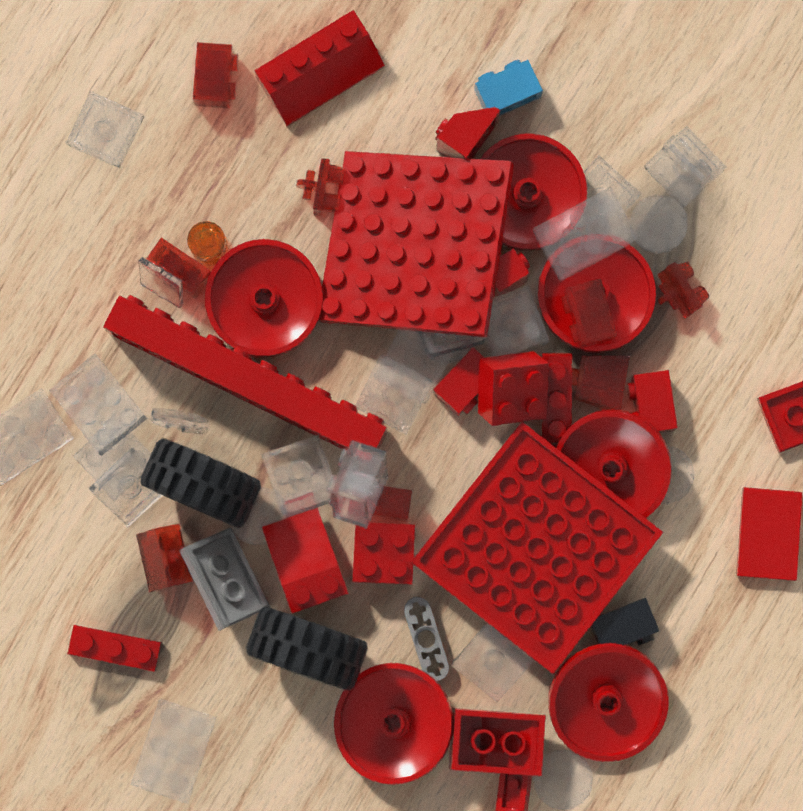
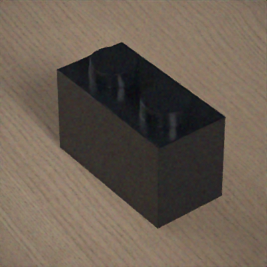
[591,598,659,646]

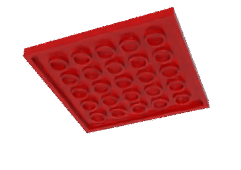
[319,151,514,337]
[411,422,664,674]

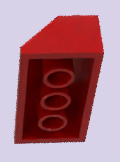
[254,10,385,127]

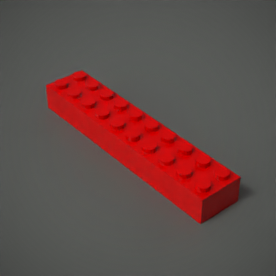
[103,295,387,464]

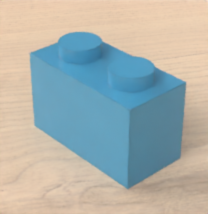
[474,60,543,116]

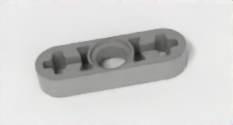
[404,597,449,681]

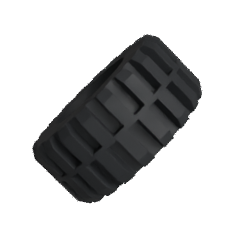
[140,438,261,528]
[246,606,368,690]

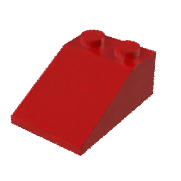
[261,507,348,614]
[448,708,546,776]

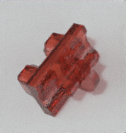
[296,158,345,216]
[657,262,709,319]

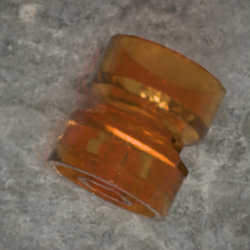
[187,221,228,266]

